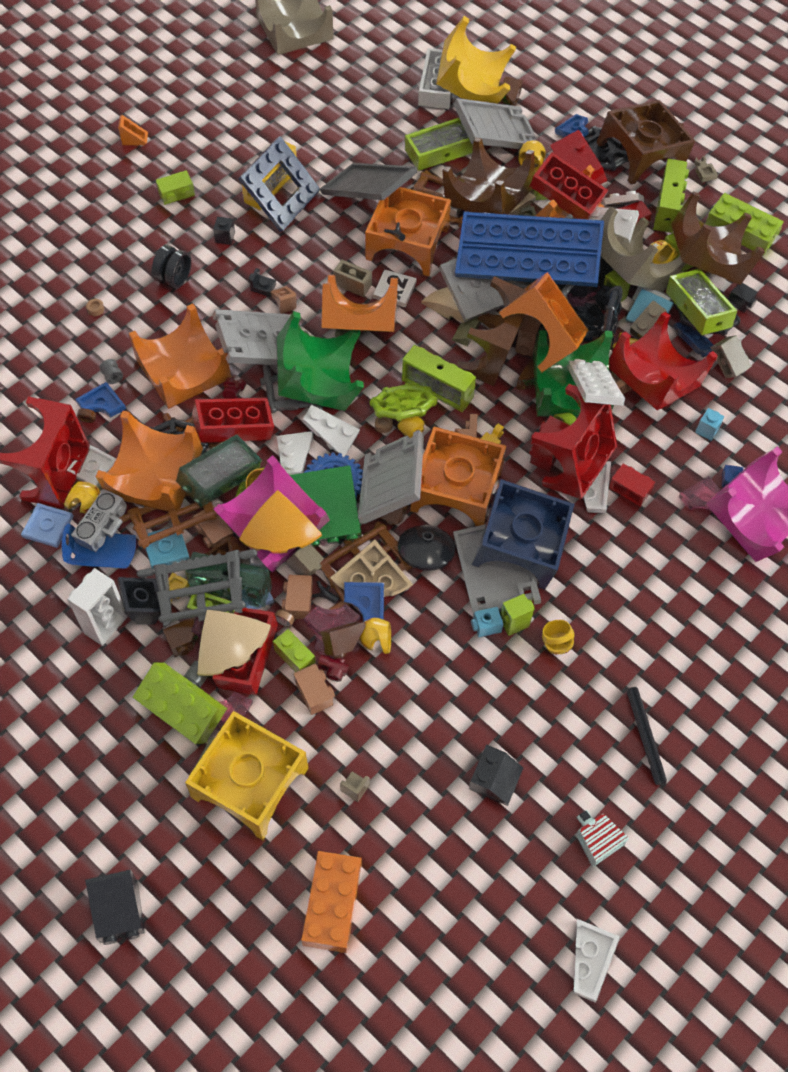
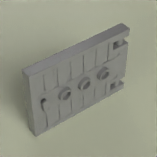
[453,98,536,149]
[439,259,515,322]
[212,309,292,365]
[358,430,424,524]
[453,524,541,616]

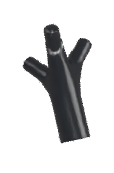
[384,222,405,241]
[312,581,340,604]

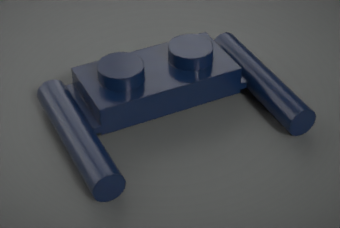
[673,322,713,357]

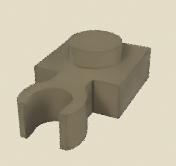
[694,156,718,182]

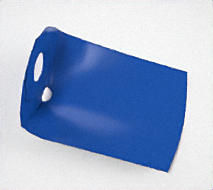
[62,523,136,569]

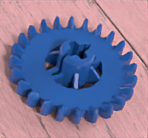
[304,452,363,499]

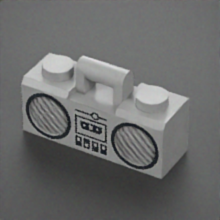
[71,489,127,552]

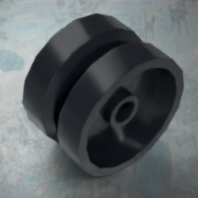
[151,245,192,289]

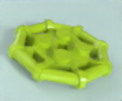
[370,383,438,422]

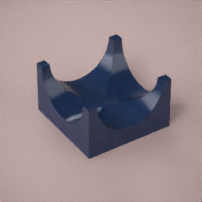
[472,479,574,590]

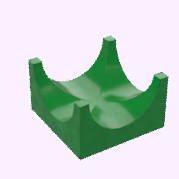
[277,311,364,411]
[533,330,614,417]

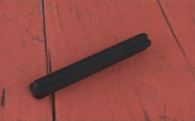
[627,687,667,785]

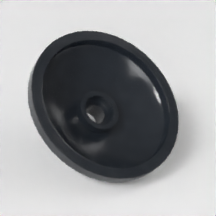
[398,525,455,571]

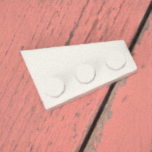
[589,207,639,243]
[302,405,360,457]
[277,431,313,475]
[583,461,611,513]
[574,919,619,1003]

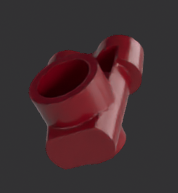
[223,377,246,399]
[316,654,349,682]

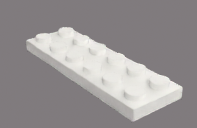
[568,359,625,406]

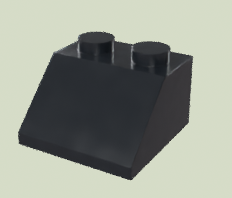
[117,577,161,625]
[469,744,523,806]

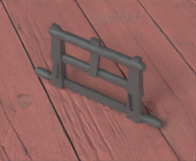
[260,330,323,413]
[137,549,258,627]

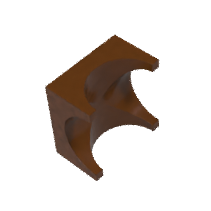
[596,100,695,185]
[442,137,535,215]
[671,191,765,285]
[456,277,527,386]

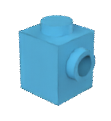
[695,408,725,441]
[471,607,503,637]

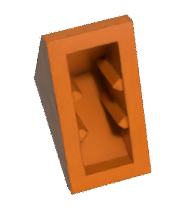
[118,115,148,145]

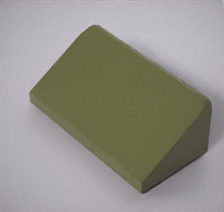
[452,317,481,346]

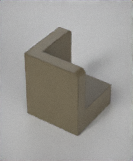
[340,772,370,802]

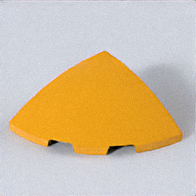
[239,490,322,553]

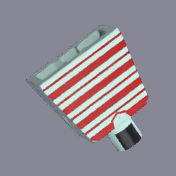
[577,810,629,867]

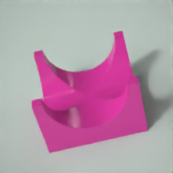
[706,446,788,562]
[214,455,330,573]

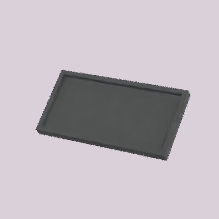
[320,163,418,200]

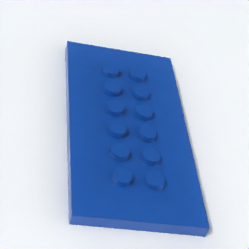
[455,212,604,287]

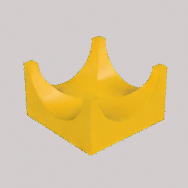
[436,16,516,104]
[185,711,308,840]

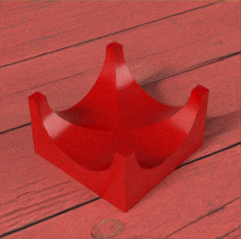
[609,311,718,411]
[531,384,617,499]
[0,396,90,509]

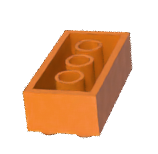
[301,851,362,953]

